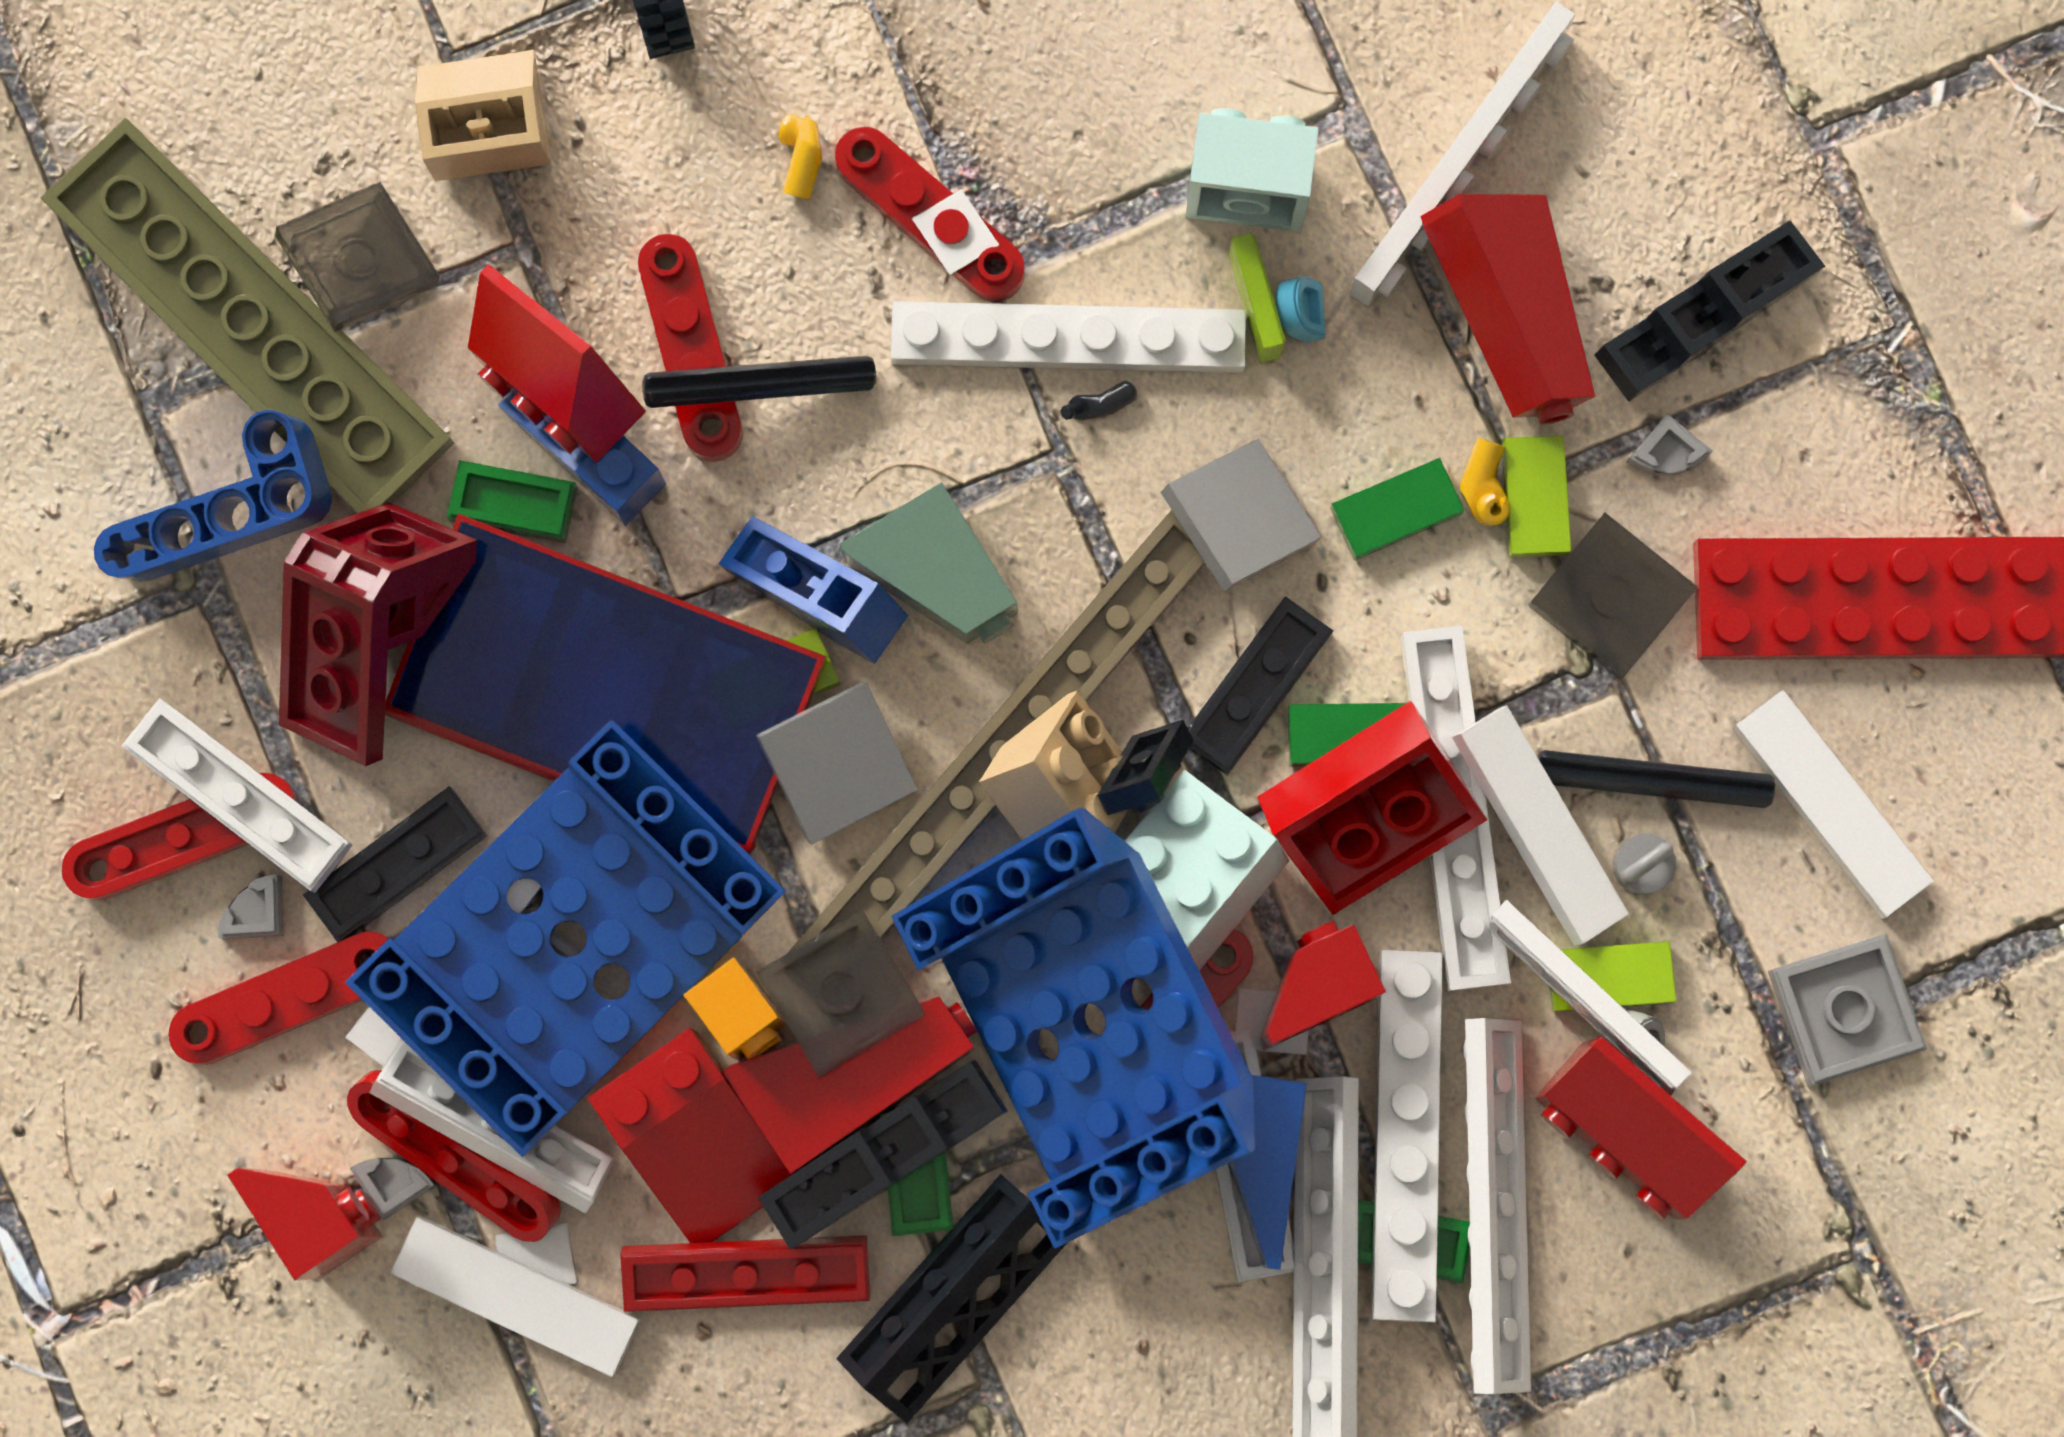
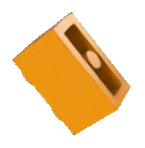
[683,957,787,1061]

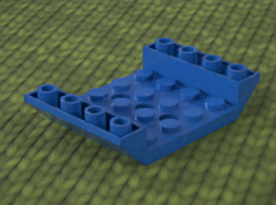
[345,719,786,1157]
[891,807,1255,1249]

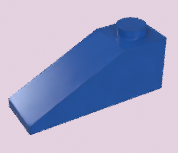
[498,392,667,526]
[718,516,909,664]
[1229,1075,1307,1270]

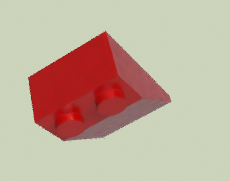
[587,1028,792,1243]

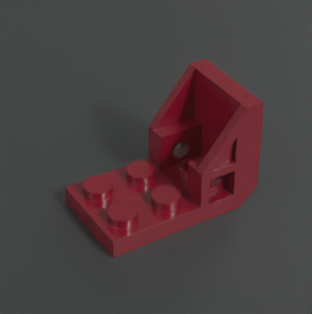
[279,503,477,767]

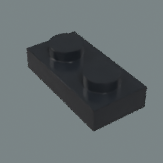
[1097,720,1194,815]

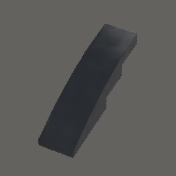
[1594,220,1825,402]
[758,1060,1008,1250]

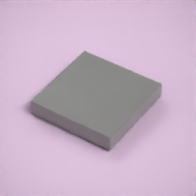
[1160,439,1321,592]
[756,682,918,845]
[1768,933,1927,1087]

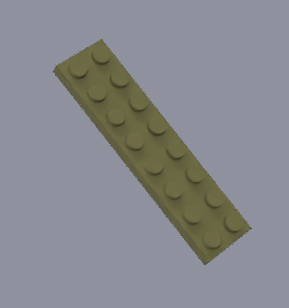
[40,118,455,513]

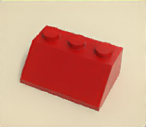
[468,264,647,463]
[1257,701,1487,915]
[1535,1036,1747,1220]

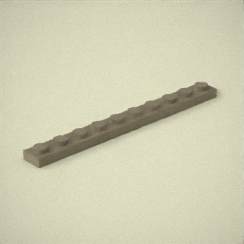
[780,510,1206,1003]

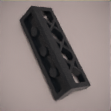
[836,1174,1067,1424]

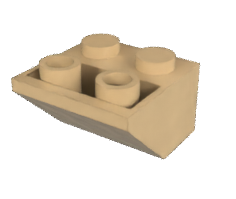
[415,50,551,182]
[979,690,1128,840]

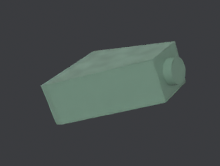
[839,482,1018,644]

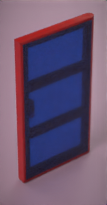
[385,513,828,855]

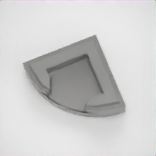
[1627,414,1713,476]
[218,874,283,940]
[350,1158,438,1220]

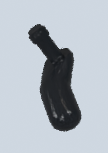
[1061,381,1137,420]

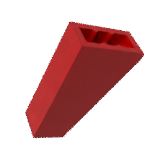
[1421,194,1596,424]
[722,996,978,1174]

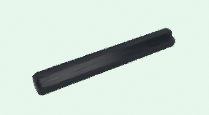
[642,355,876,408]
[1537,750,1775,808]

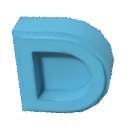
[1276,276,1326,343]

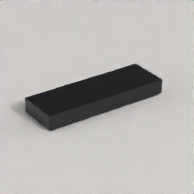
[1188,596,1333,776]
[302,786,488,942]

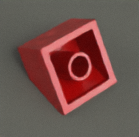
[1259,920,1386,1051]
[227,1168,383,1280]

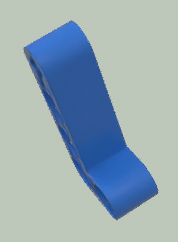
[94,410,332,582]

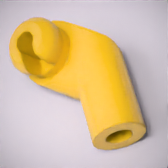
[778,114,822,200]
[1460,437,1510,526]

